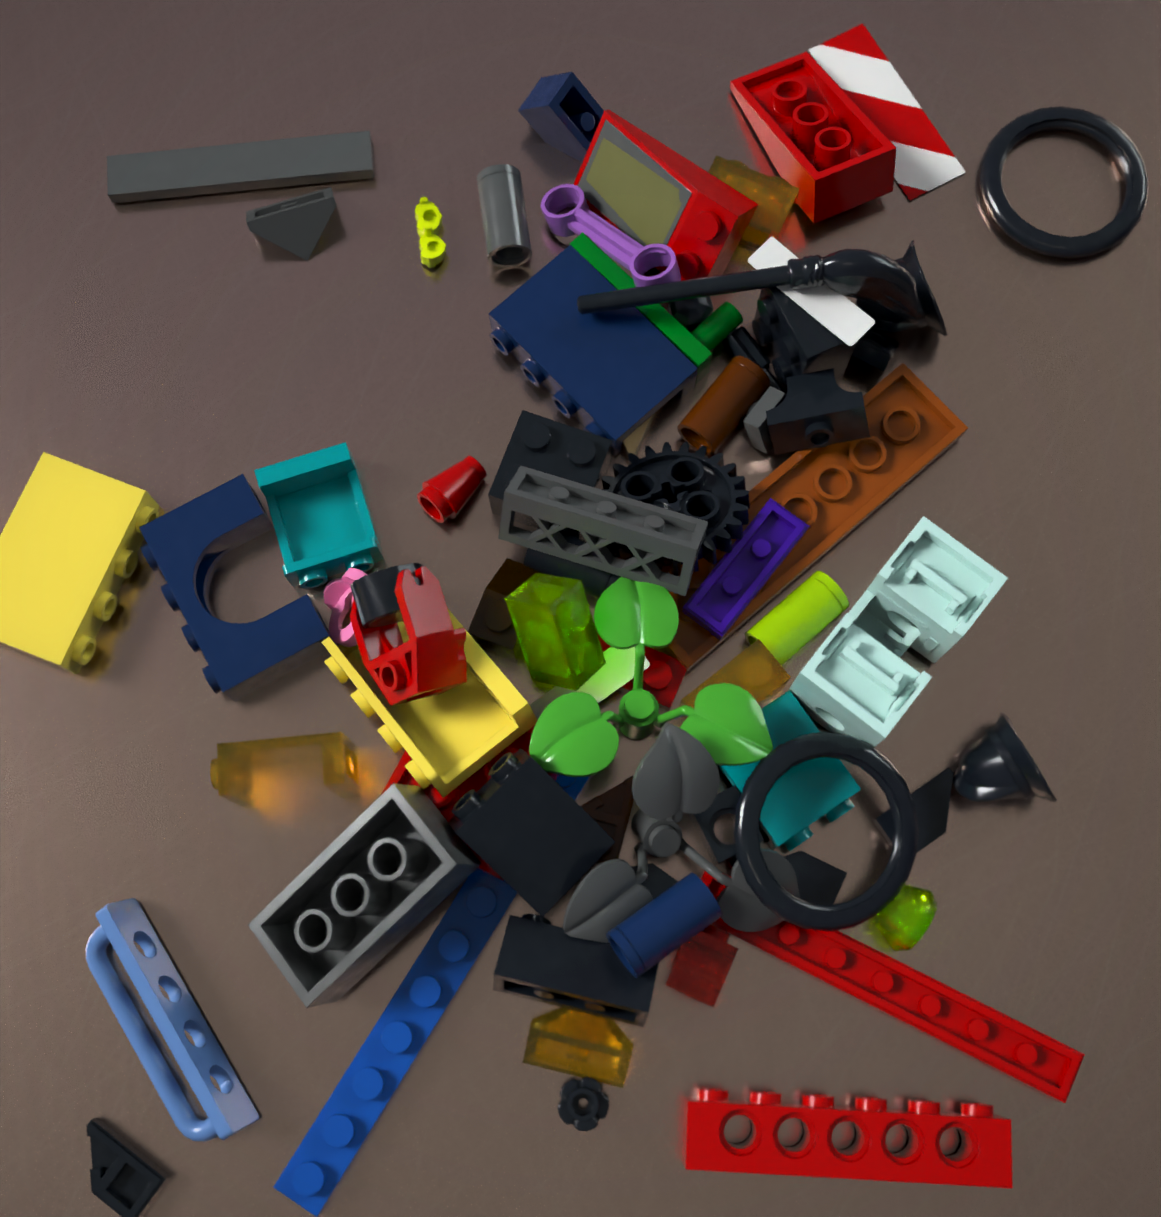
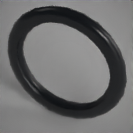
[980,106,1148,258]
[734,731,919,932]

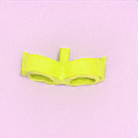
[415,197,446,268]

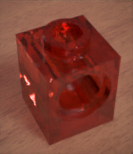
[663,925,738,1008]

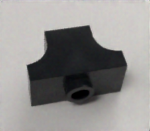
[766,368,870,455]

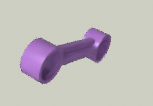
[541,184,681,287]

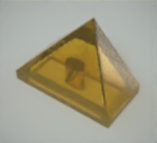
[523,1007,634,1088]

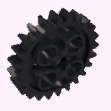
[601,442,750,576]

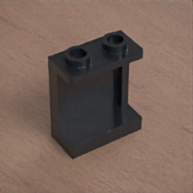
[449,749,615,918]

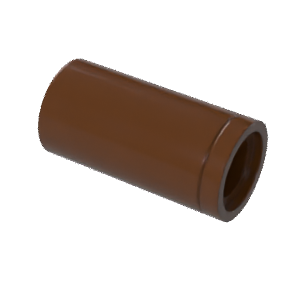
[677,356,770,456]

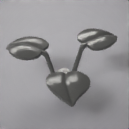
[563,723,800,943]

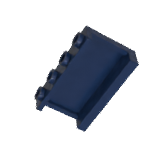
[489,245,698,456]

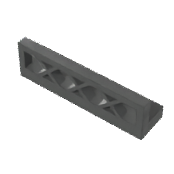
[498,466,708,596]

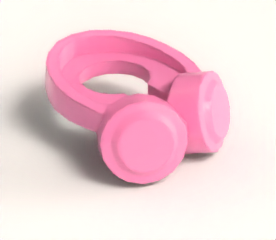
[324,568,367,647]

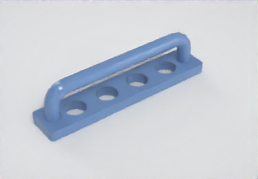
[86,898,259,1142]

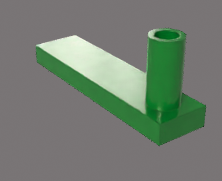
[569,232,743,384]

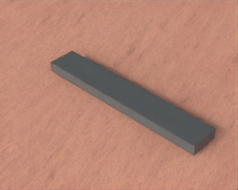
[107,131,375,203]

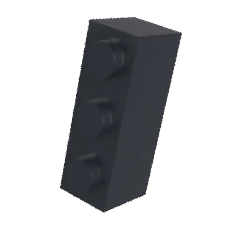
[493,914,659,1027]

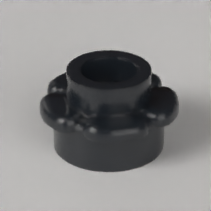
[558,1077,609,1131]

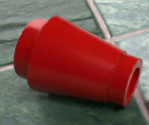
[417,456,487,523]

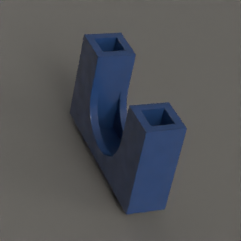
[139,474,337,702]

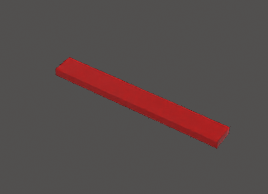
[701,870,1085,1103]

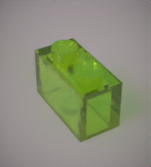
[505,573,606,691]

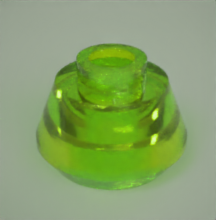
[873,884,938,951]

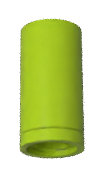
[745,571,849,670]

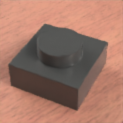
[743,386,786,454]

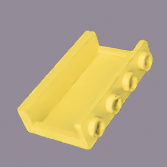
[0,452,159,675]
[322,608,537,798]

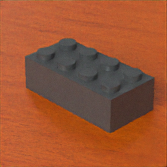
[248,783,481,1008]

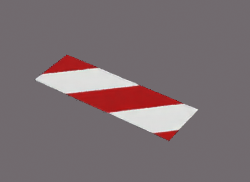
[808,23,966,201]

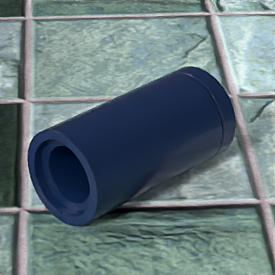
[606,872,722,978]

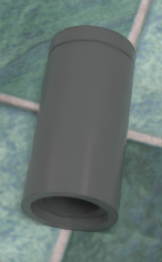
[477,164,532,268]

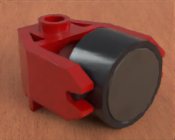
[350,563,467,706]

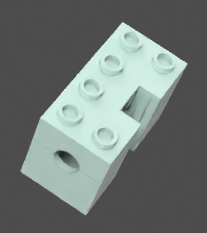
[788,516,1008,747]

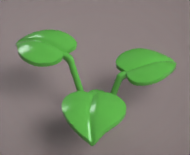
[529,577,773,777]

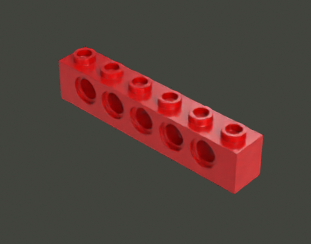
[682,1088,1013,1188]

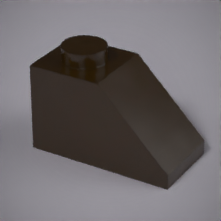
[467,558,551,663]

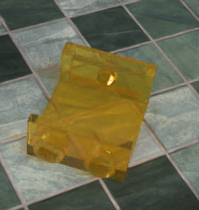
[210,732,361,808]

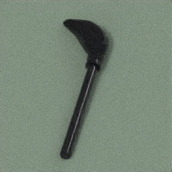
[577,249,918,324]

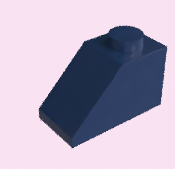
[518,72,604,162]

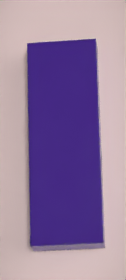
[682,498,809,641]

